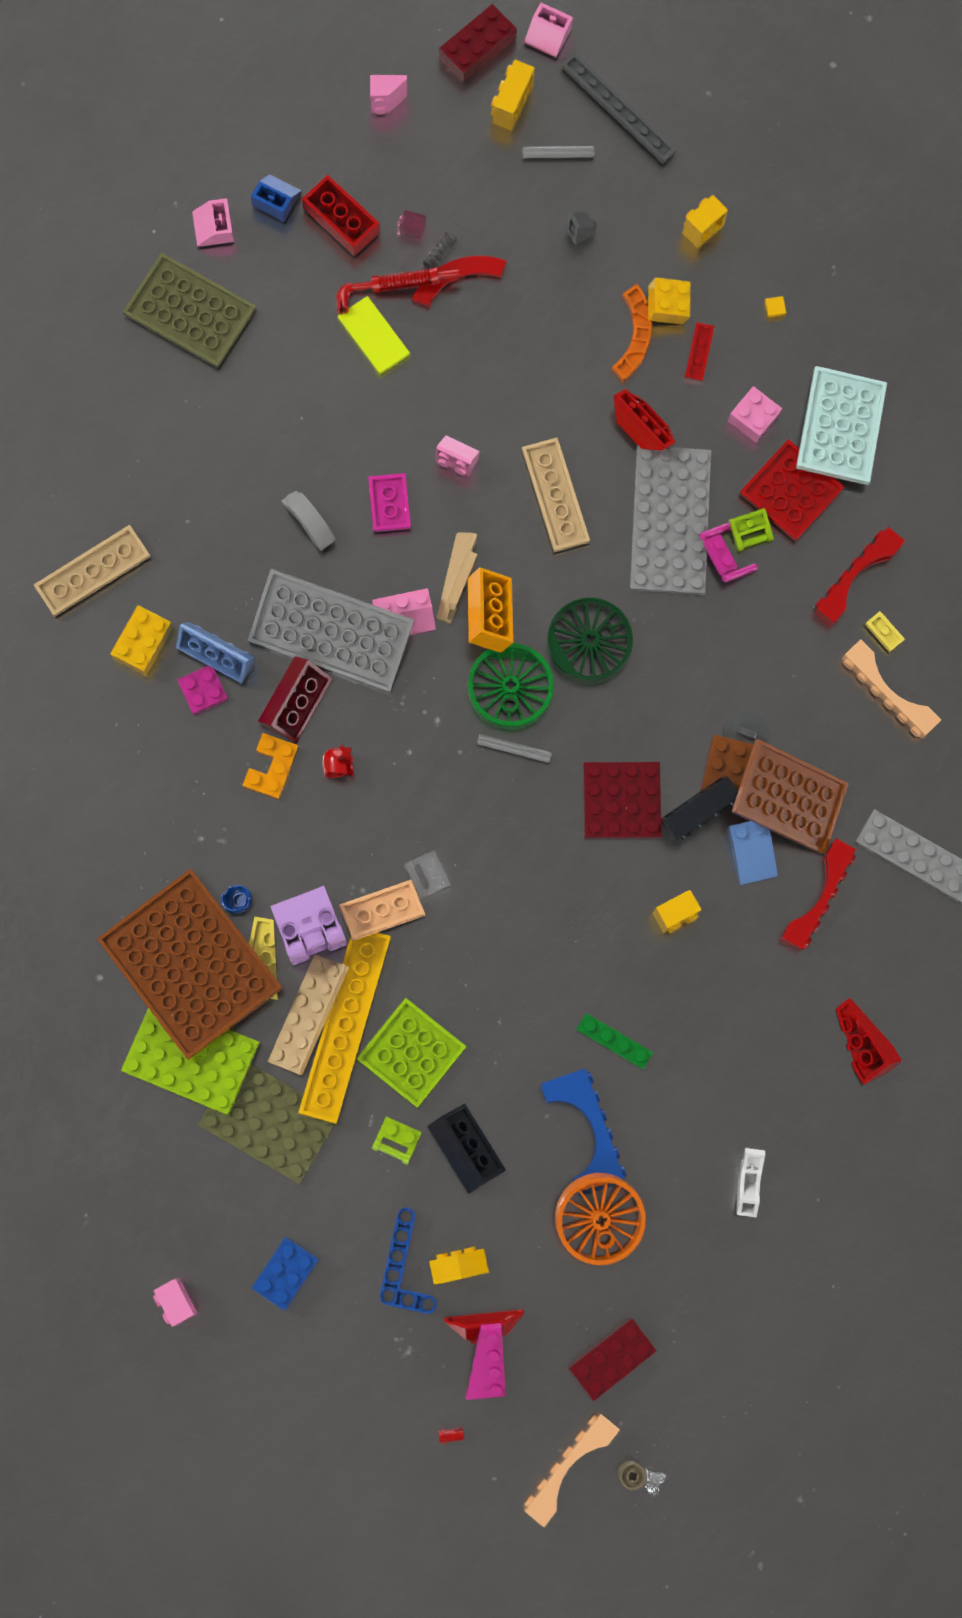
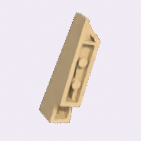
[437,532,478,624]

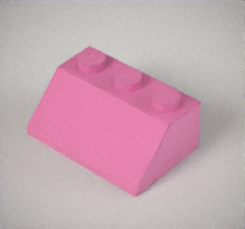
[372,588,436,635]

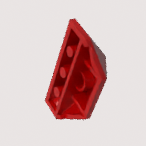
[613,389,675,451]
[444,1309,524,1344]

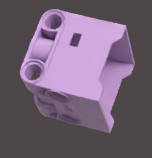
[270,886,347,966]

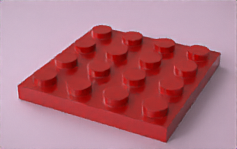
[739,439,845,542]

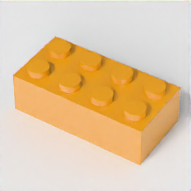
[468,567,513,653]

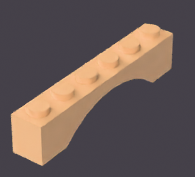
[842,639,941,739]
[524,1413,620,1527]

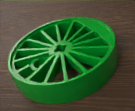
[467,643,554,730]

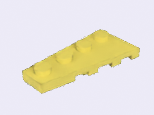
[249,917,278,1000]

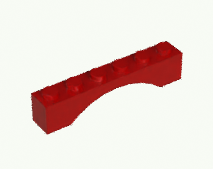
[814,527,905,627]
[779,838,856,952]

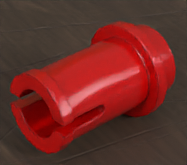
[438,1427,464,1445]

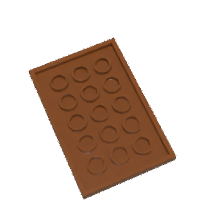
[732,740,849,854]

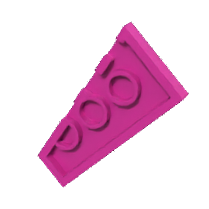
[465,1323,506,1400]

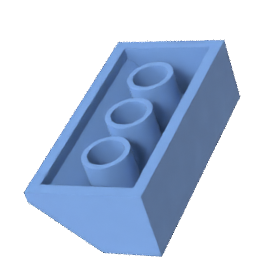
[176,622,255,683]

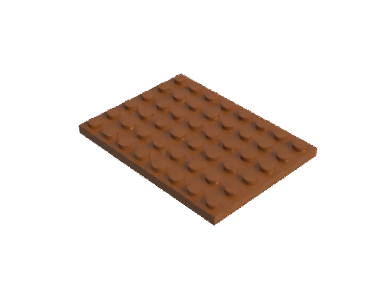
[97,868,283,1060]

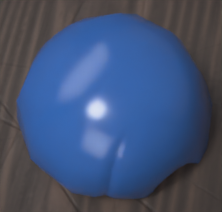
[221,885,252,914]

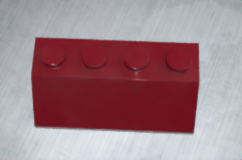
[258,656,333,744]

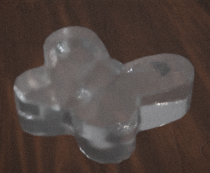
[643,1471,666,1496]

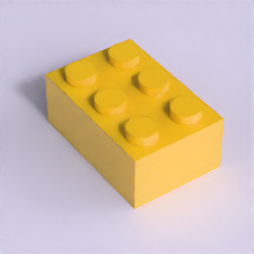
[491,60,535,131]
[110,605,174,677]

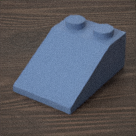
[726,821,778,885]

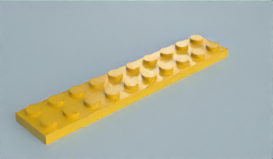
[298,933,391,1124]

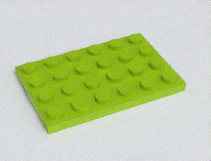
[121,1008,260,1116]

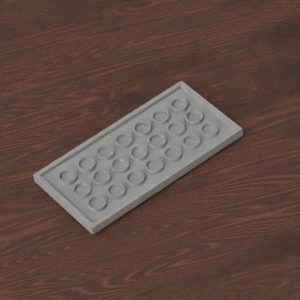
[630,445,711,595]
[248,569,415,692]

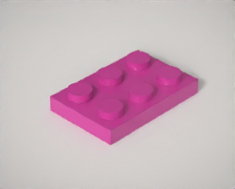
[368,473,411,532]

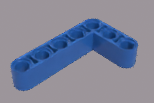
[380,1207,437,1314]

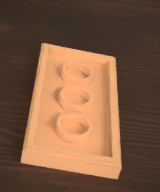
[339,880,425,941]

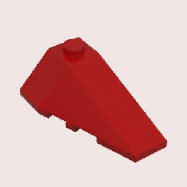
[836,998,902,1085]

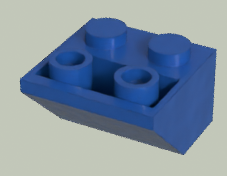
[251,174,302,222]

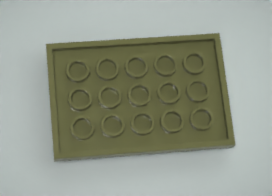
[123,252,256,368]
[198,1064,340,1184]

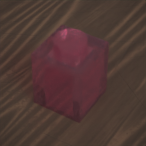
[397,210,426,240]

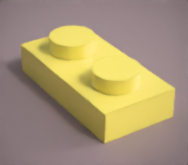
[865,611,905,653]

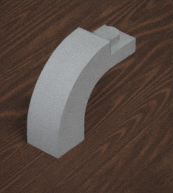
[281,491,336,551]

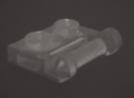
[403,850,451,900]

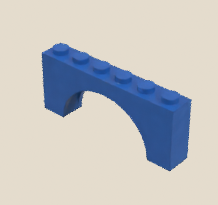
[540,1068,627,1197]

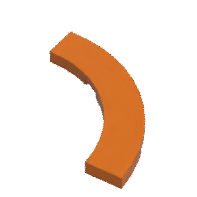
[612,284,652,383]

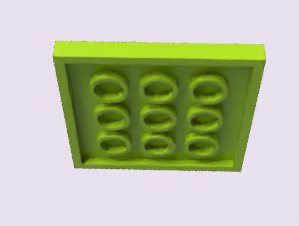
[356,998,467,1108]

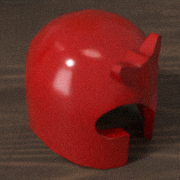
[322,745,354,778]

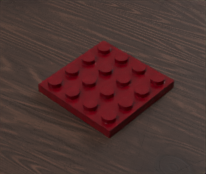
[583,762,662,839]

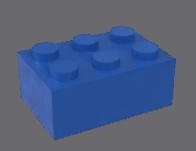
[252,1237,320,1311]

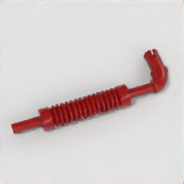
[336,267,460,314]

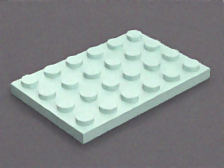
[796,366,887,485]

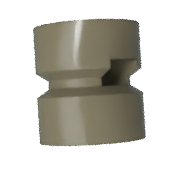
[618,1460,646,1490]

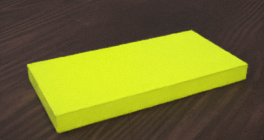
[337,296,410,375]

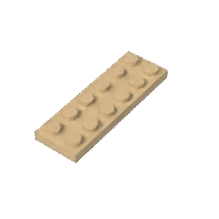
[522,437,590,552]
[34,525,151,617]
[268,954,349,1076]

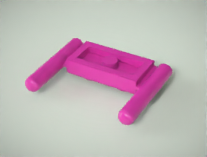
[699,523,758,582]

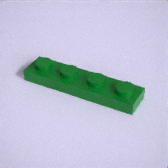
[576,1013,653,1070]

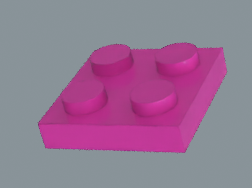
[177,666,228,715]

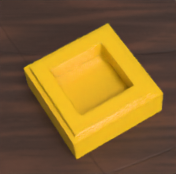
[764,296,786,318]

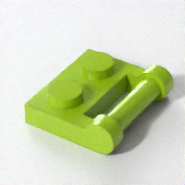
[728,508,774,552]
[372,1117,422,1165]

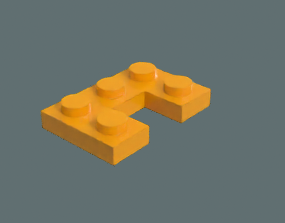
[242,733,299,800]

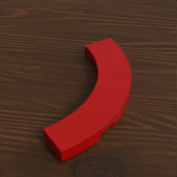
[412,256,507,308]

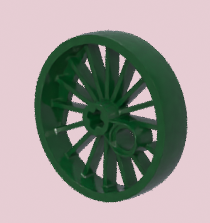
[547,597,633,684]

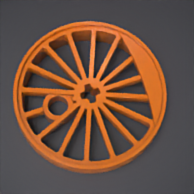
[555,1173,646,1265]

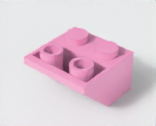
[524,3,573,58]
[192,198,234,247]
[436,436,480,476]

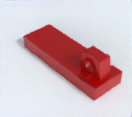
[685,322,714,382]

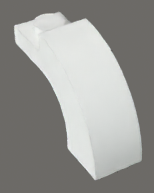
[737,1148,765,1217]

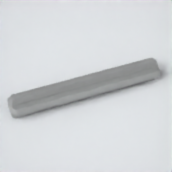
[522,146,594,158]
[477,734,552,763]

